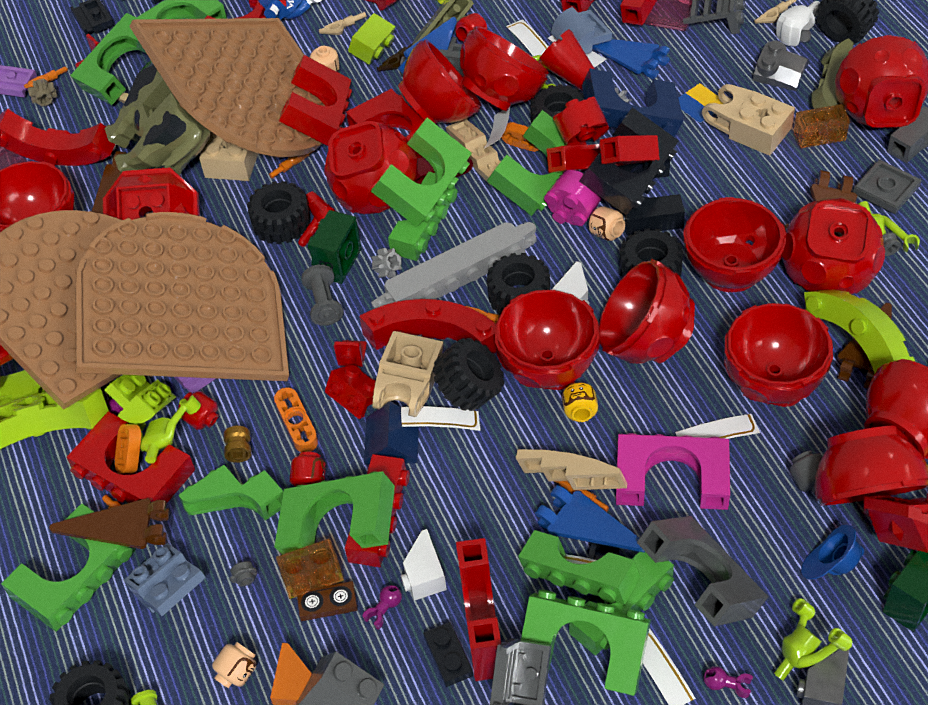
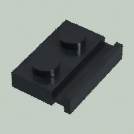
[70,0,114,36]

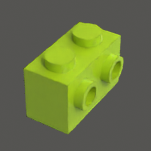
[348,13,396,65]

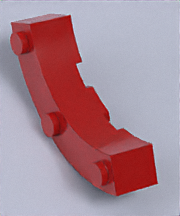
[0,109,115,166]
[359,299,497,354]

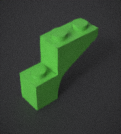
[178,465,283,521]

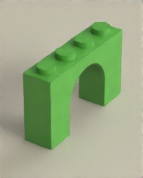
[137,0,227,19]
[70,13,147,105]
[487,110,567,216]
[371,118,472,227]
[274,471,395,560]
[1,503,135,632]
[521,590,651,696]

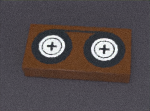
[297,581,358,622]

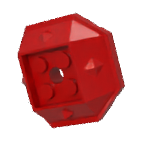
[103,168,200,220]
[863,493,928,553]

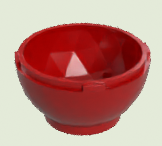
[398,39,482,124]
[683,197,786,292]
[864,359,928,460]
[815,426,928,506]

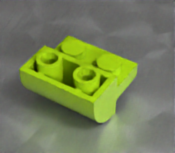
[105,375,176,424]

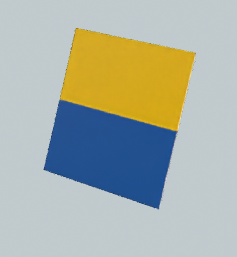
[678,83,723,123]

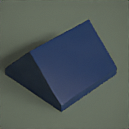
[364,402,419,465]

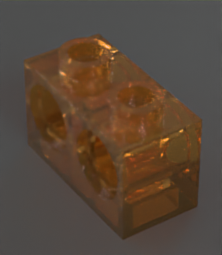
[794,104,850,148]
[276,538,344,599]

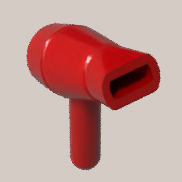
[298,191,336,247]

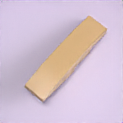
[446,119,501,185]
[516,449,627,490]

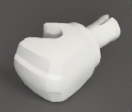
[776,1,820,46]

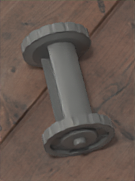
[301,265,344,326]

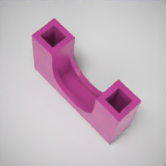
[616,433,730,510]

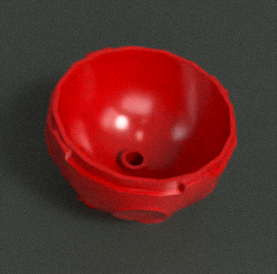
[460,26,549,111]
[835,35,928,128]
[324,121,418,214]
[0,161,74,232]
[782,197,885,294]
[599,259,695,364]
[495,290,600,390]
[724,303,833,407]

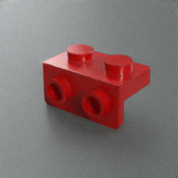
[325,364,376,419]

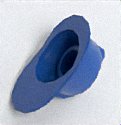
[801,524,864,580]

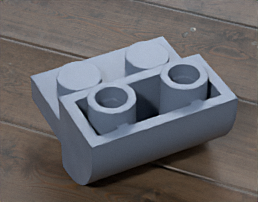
[551,7,613,54]
[124,543,206,616]

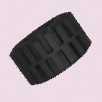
[816,0,879,43]
[530,84,585,124]
[247,181,311,244]
[619,228,683,278]
[487,253,550,315]
[433,338,504,411]
[49,660,132,705]

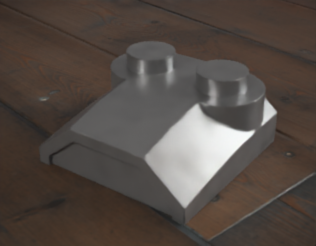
[753,41,810,91]

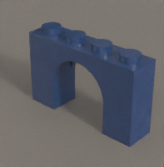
[582,68,684,137]

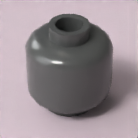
[790,451,823,494]

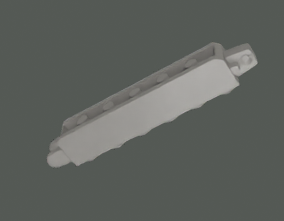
[371,222,536,309]

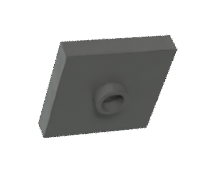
[853,159,922,214]

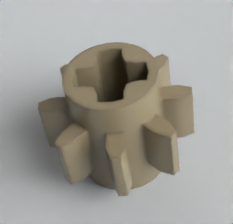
[28,79,57,106]

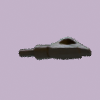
[377,44,412,72]

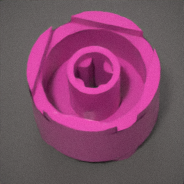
[544,170,601,226]

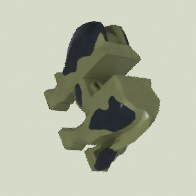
[105,61,211,176]

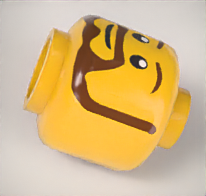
[562,383,598,422]

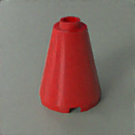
[538,29,595,91]

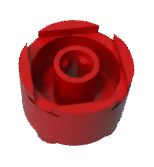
[553,97,609,146]

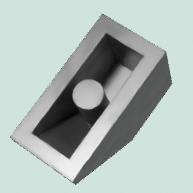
[797,650,849,705]

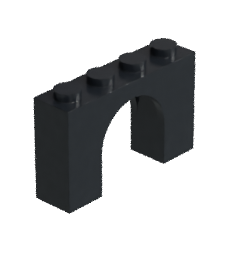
[579,107,679,216]
[616,161,685,236]

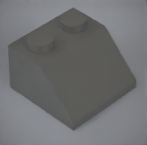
[296,651,384,705]

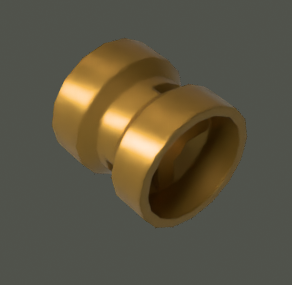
[224,426,251,463]

